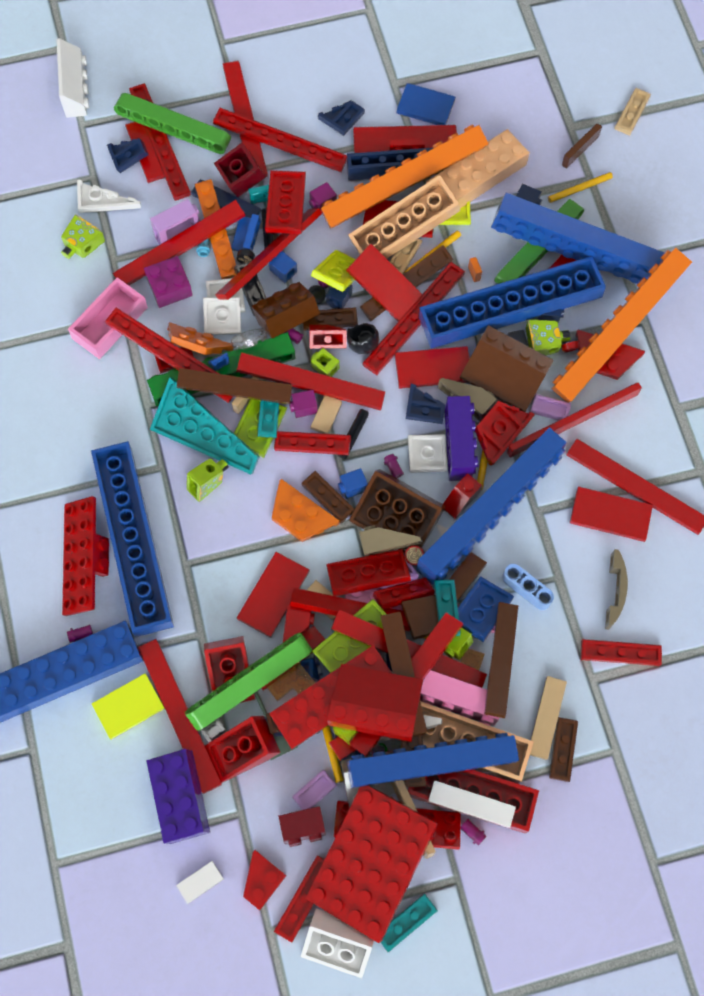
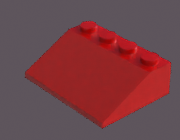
[327,664,423,742]

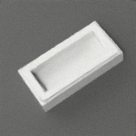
[176,861,224,904]

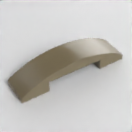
[605,549,628,630]

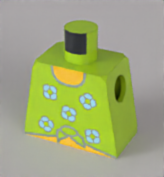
[61,214,105,259]
[525,320,570,356]
[186,459,229,502]

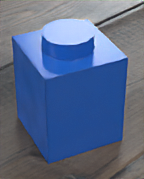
[269,251,297,283]
[338,468,368,499]

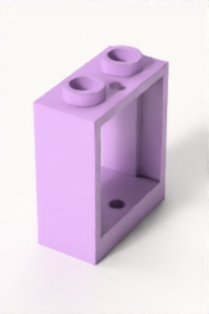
[150,199,200,245]

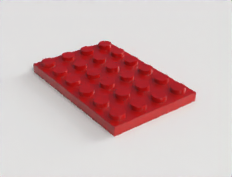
[306,785,438,943]

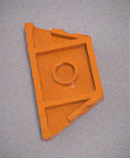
[167,322,234,355]
[272,479,340,542]

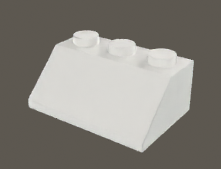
[301,908,374,978]

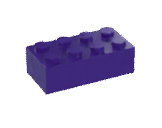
[444,396,478,481]
[146,749,211,844]

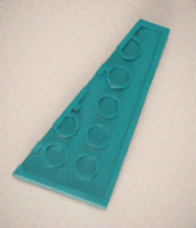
[150,377,260,474]

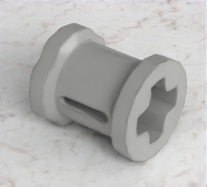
[201,718,226,743]

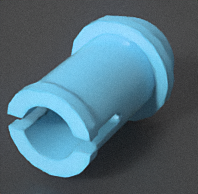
[196,238,210,257]

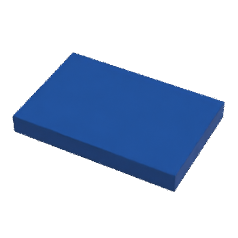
[397,83,456,125]
[458,576,514,643]

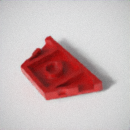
[576,329,645,380]
[475,401,535,466]

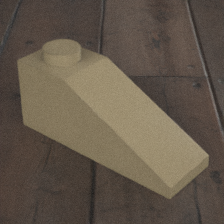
[438,378,497,421]
[359,525,424,556]

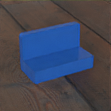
[231,214,261,252]

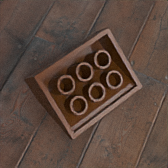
[460,325,554,412]
[349,469,446,553]

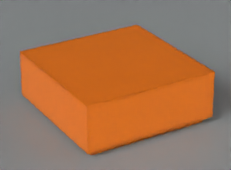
[468,257,482,282]

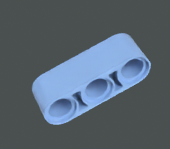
[503,564,554,610]

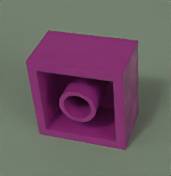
[144,256,193,308]

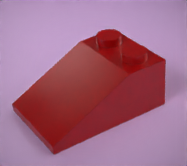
[204,636,255,703]
[205,716,281,783]

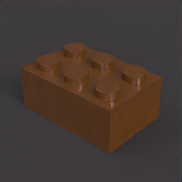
[252,282,320,338]

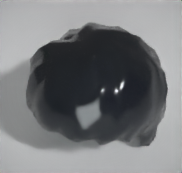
[347,323,379,354]

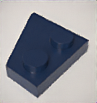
[318,100,365,136]
[107,138,148,173]
[406,384,445,424]

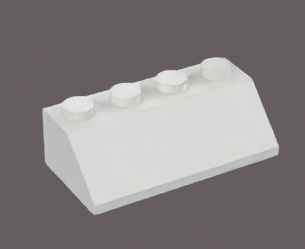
[57,38,89,118]

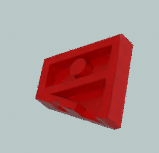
[243,850,286,910]

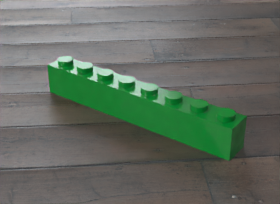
[147,332,296,406]

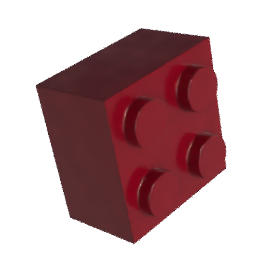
[214,143,266,197]
[278,806,326,847]

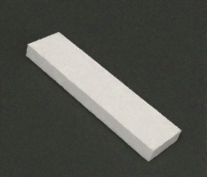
[428,780,516,828]

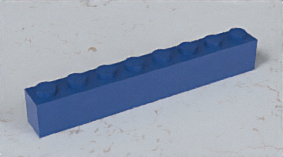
[347,733,519,788]

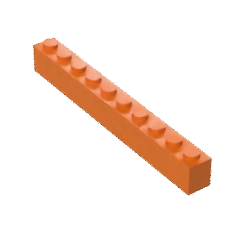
[321,125,489,229]
[551,247,692,403]

